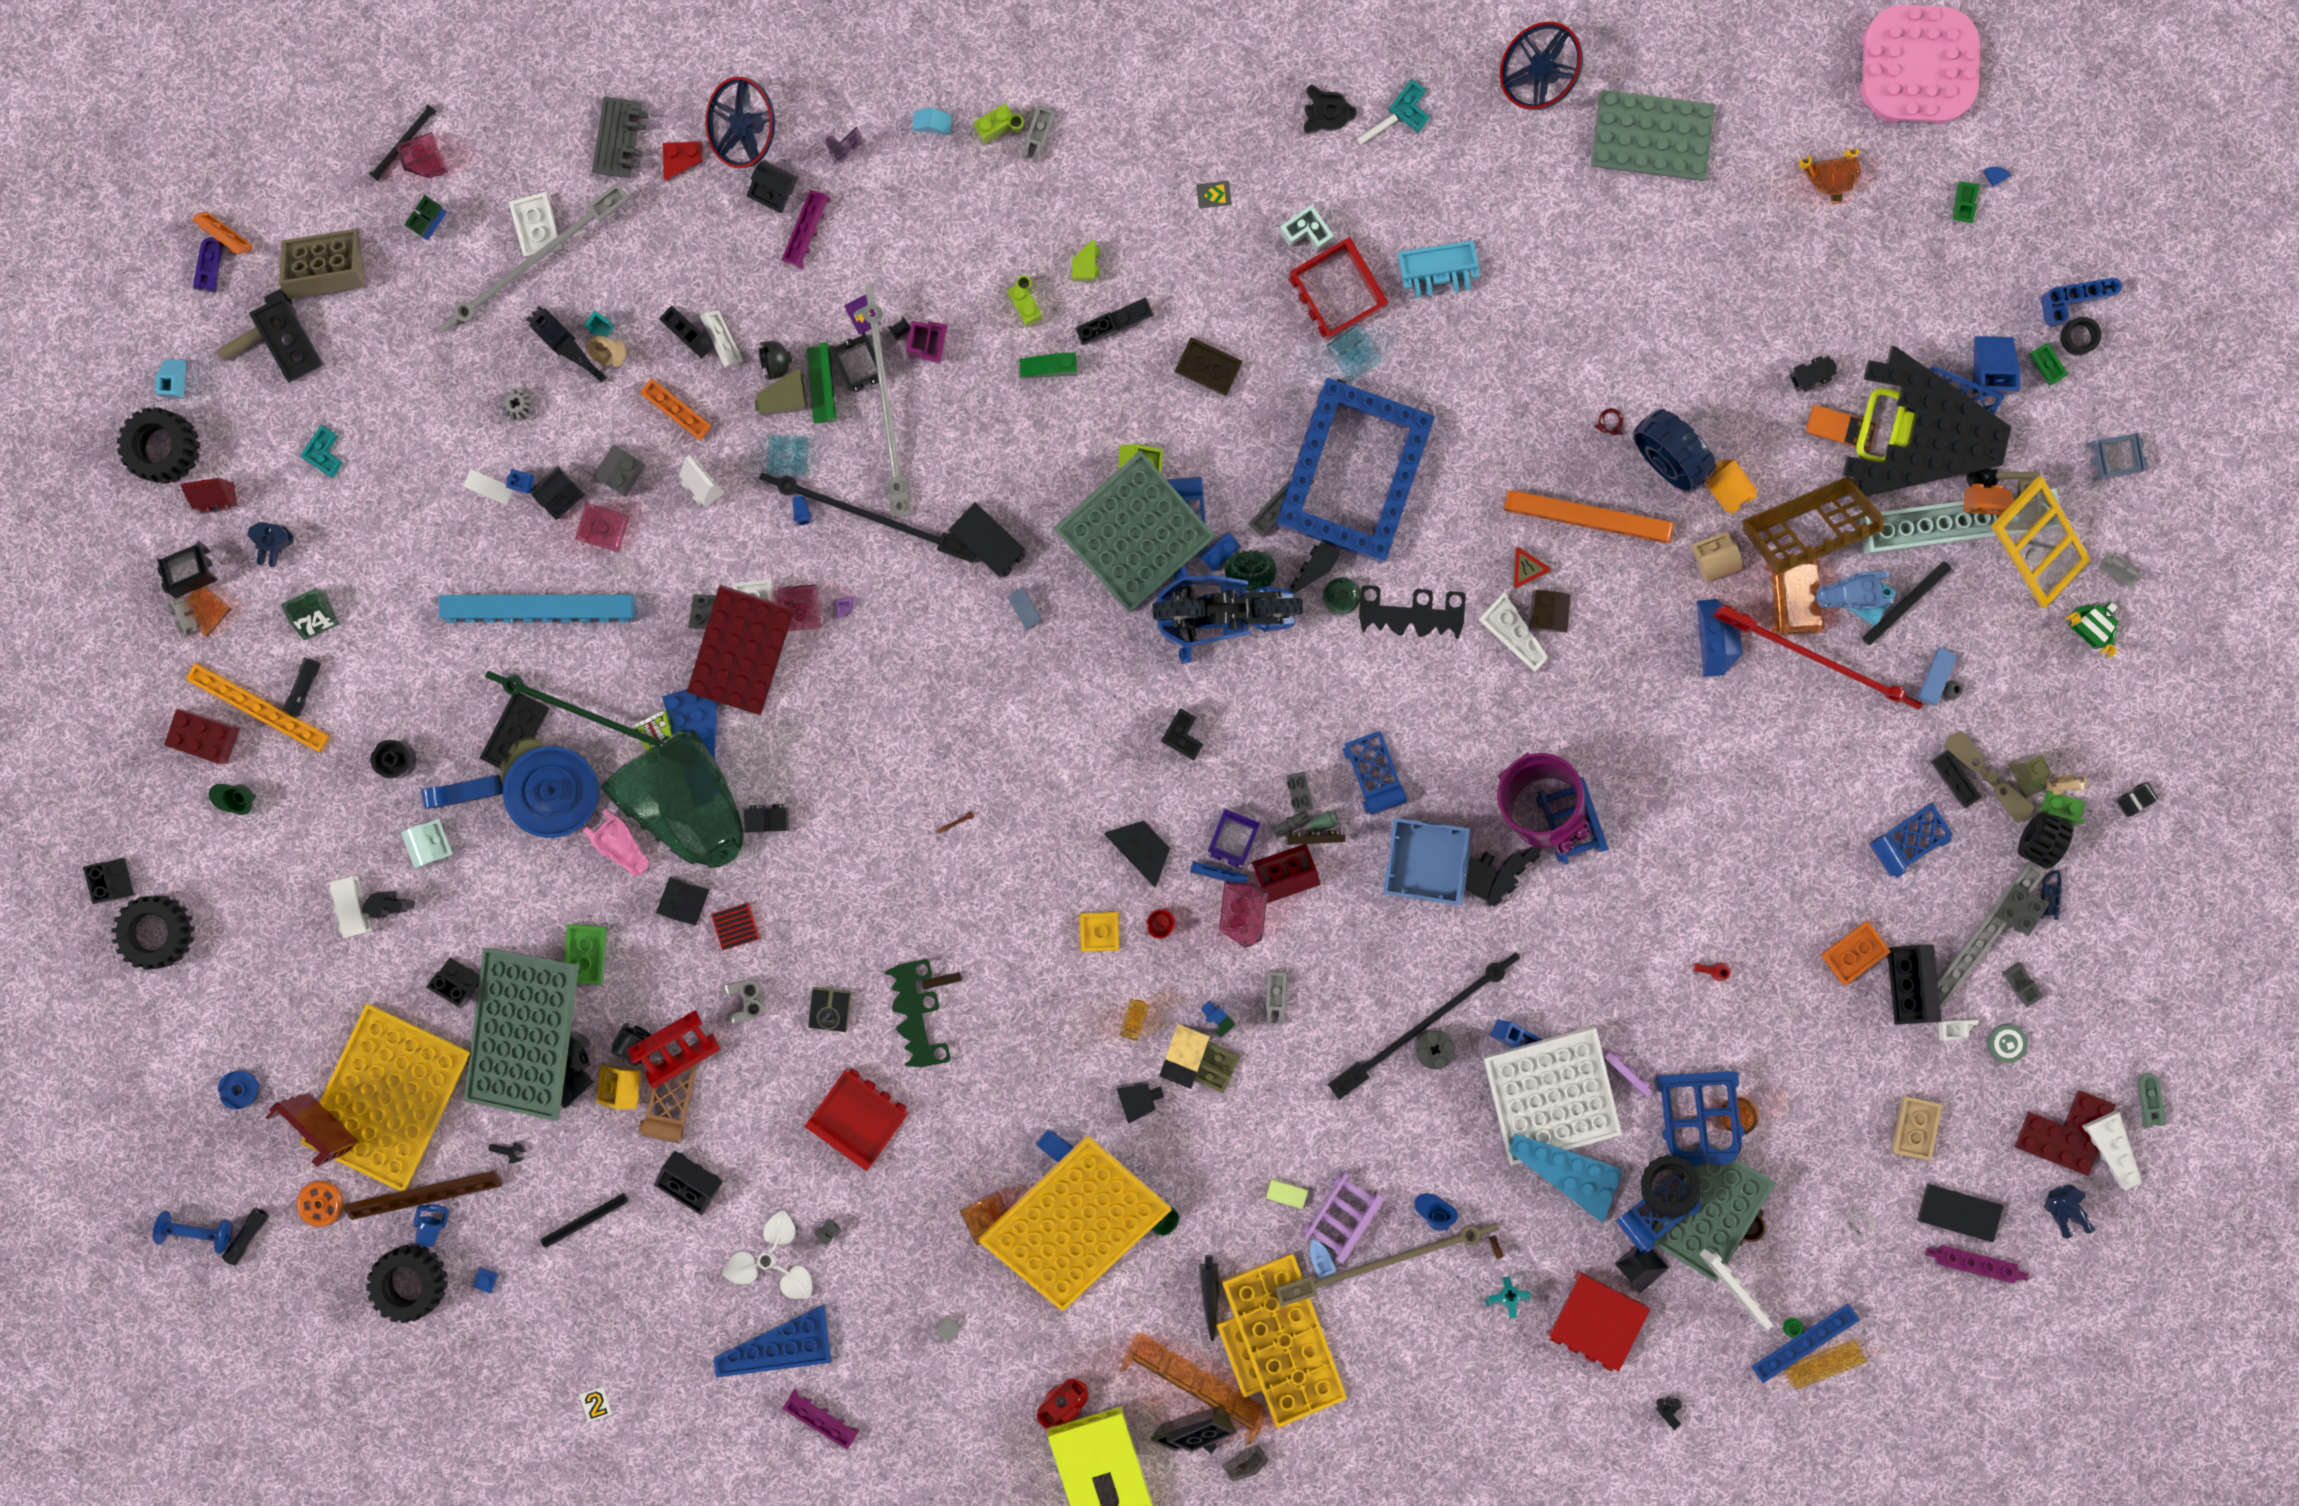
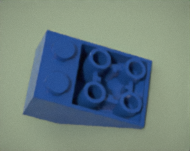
[1973,336,2020,395]

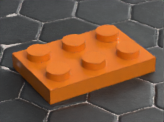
[1820,921,1891,986]

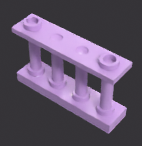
[1302,1171,1385,1264]

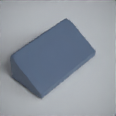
[1007,587,1043,630]

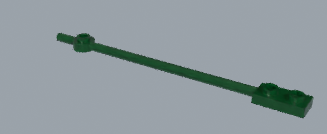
[485,671,701,769]

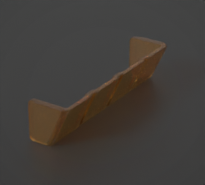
[1121,1332,1266,1445]

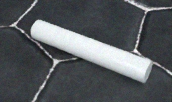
[1357,114,1398,145]

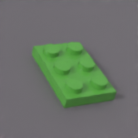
[564,924,607,985]

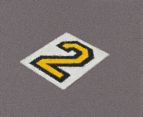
[580,1387,612,1422]

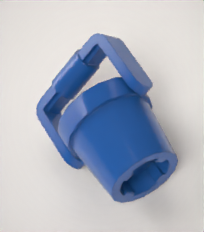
[413,1204,449,1247]

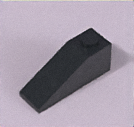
[659,305,714,359]

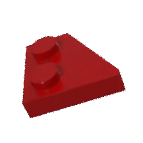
[663,141,703,181]

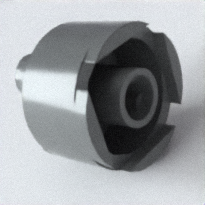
[1414,1028,1455,1069]

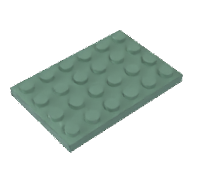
[1591,90,1715,181]
[1653,1143,1776,1283]

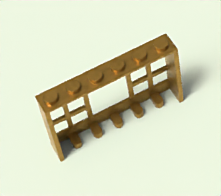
[1742,476,1884,575]

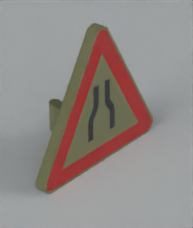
[1513,547,1551,589]

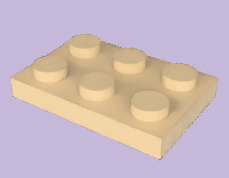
[1891,1095,1943,1161]

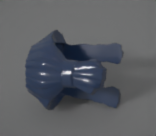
[2044,1184,2096,1239]

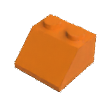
[1963,484,2014,515]

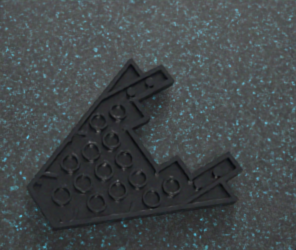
[1842,346,2012,496]

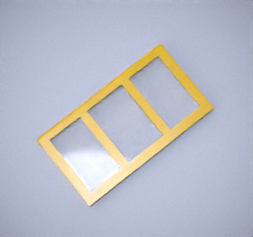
[1991,476,2091,608]

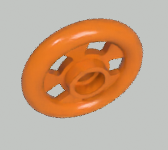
[297,1181,343,1227]

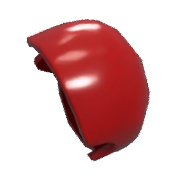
[1146,909,1175,939]

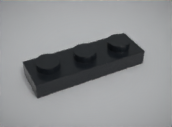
[1930,750,1981,808]

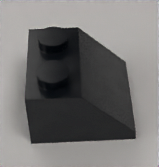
[656,876,710,926]

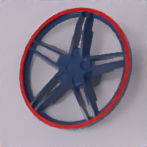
[1500,22,1583,111]
[705,77,775,168]

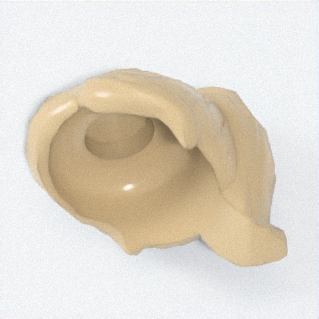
[586,336,626,367]

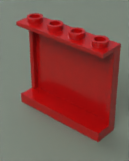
[804,1068,909,1172]
[1547,1271,1650,1372]

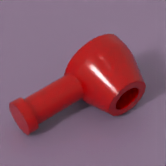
[1693,962,1731,982]

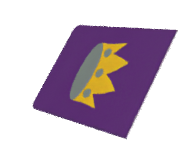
[844,295,881,335]

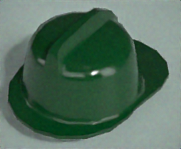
[208,784,256,815]

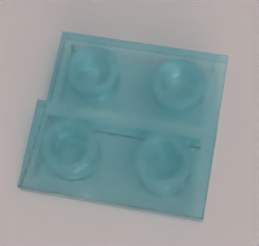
[766,434,808,475]

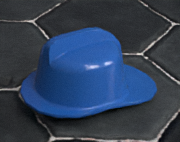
[1414,1193,1458,1231]

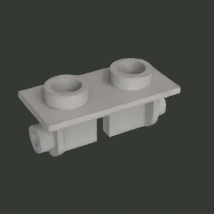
[2098,551,2143,587]
[167,596,199,637]

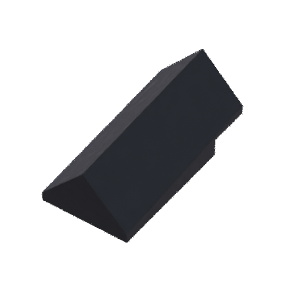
[1151,1406,1237,1452]

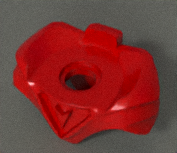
[1037,1378,1088,1429]

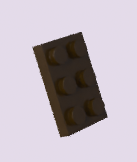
[1174,337,1243,397]
[1285,830,1346,845]

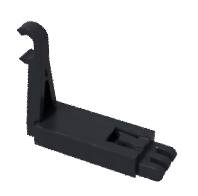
[526,306,607,383]

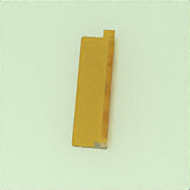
[1785,1338,1868,1390]

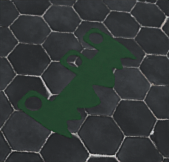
[884,959,951,1067]

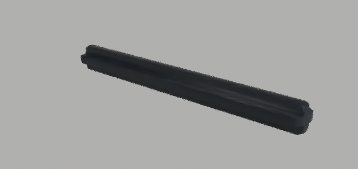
[1862,561,1951,645]

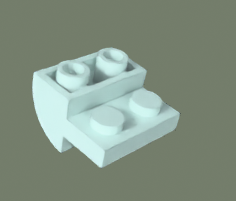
[401,819,453,869]

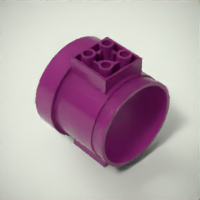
[1497,752,1590,855]

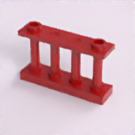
[627,1010,721,1089]

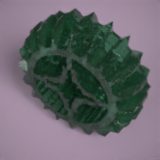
[1225,549,1277,592]

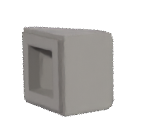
[934,1315,962,1342]

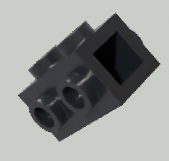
[1789,355,1837,393]

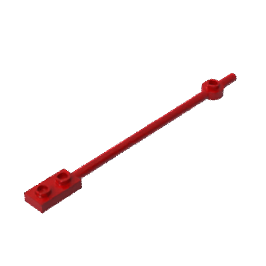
[1713,606,1923,710]

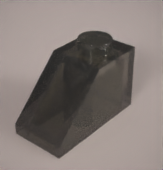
[1222,1444,1269,1482]

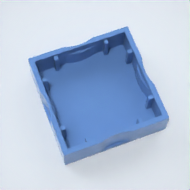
[1383,818,1474,906]

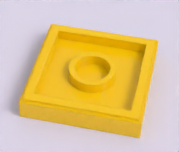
[1080,912,1119,952]

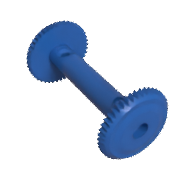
[152,1210,232,1254]

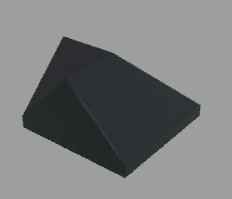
[1614,1246,1669,1293]

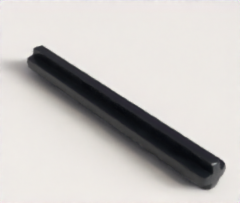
[541,1193,628,1248]

